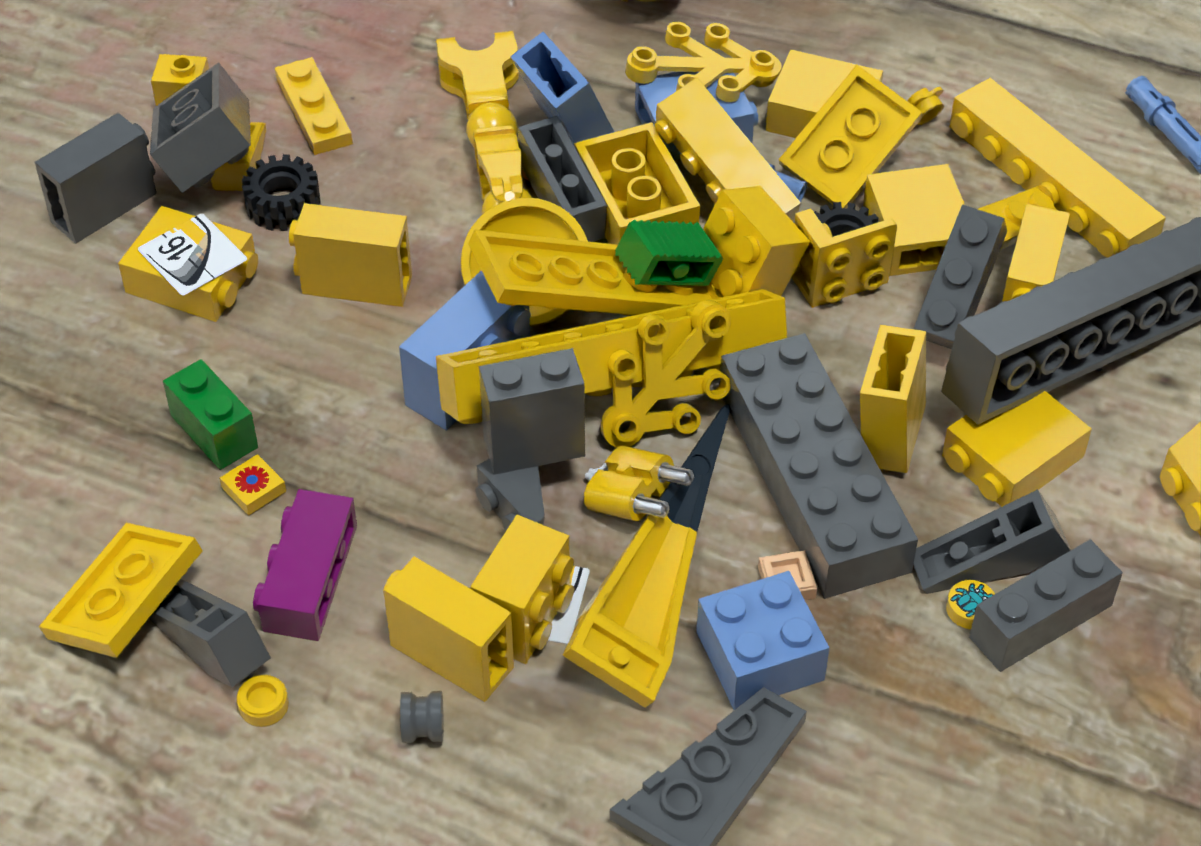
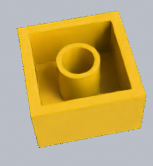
[703,186,811,297]
[470,515,574,664]

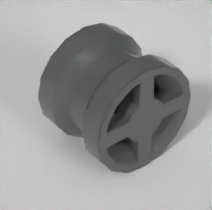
[400,691,444,743]

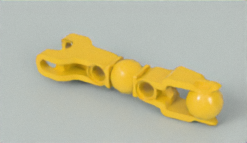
[436,31,532,214]

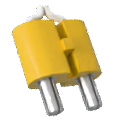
[584,446,694,521]

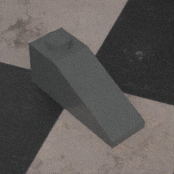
[913,490,1071,594]
[149,579,271,688]

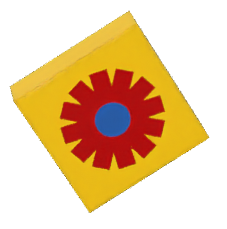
[220,454,286,516]

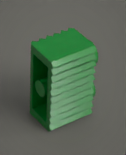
[615,219,723,286]

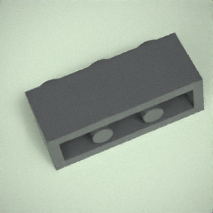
[518,116,607,242]
[914,204,1007,349]
[969,539,1123,672]

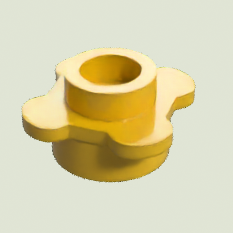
[908,87,944,125]

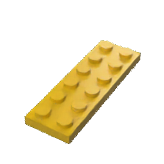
[468,230,723,316]

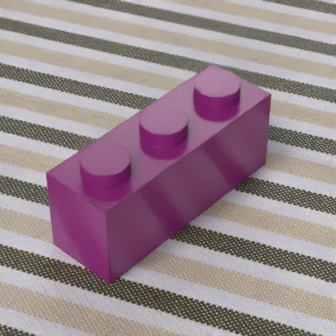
[253,489,357,641]

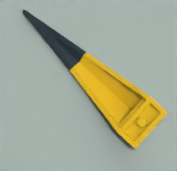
[562,404,731,708]

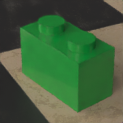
[163,359,259,470]

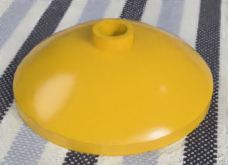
[461,198,588,327]

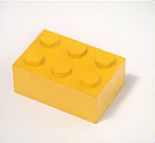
[574,122,700,245]

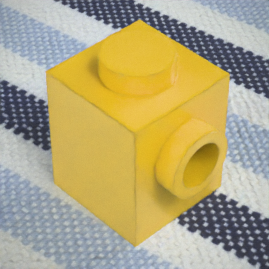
[151,54,209,106]

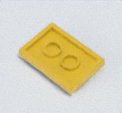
[778,64,923,208]
[39,522,203,658]

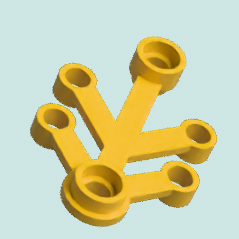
[625,22,782,102]
[601,300,731,447]

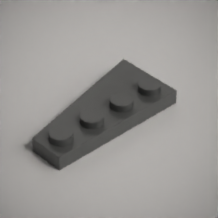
[609,687,807,846]

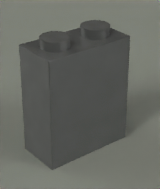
[35,113,157,244]
[479,348,585,475]

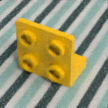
[792,208,898,308]

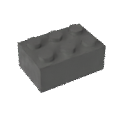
[150,63,251,193]

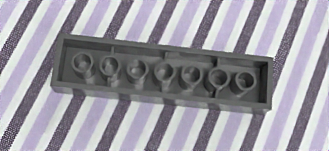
[941,217,1201,425]

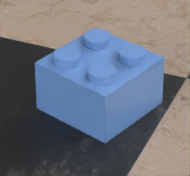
[696,571,830,710]

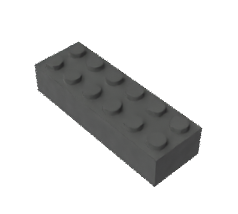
[719,333,918,599]

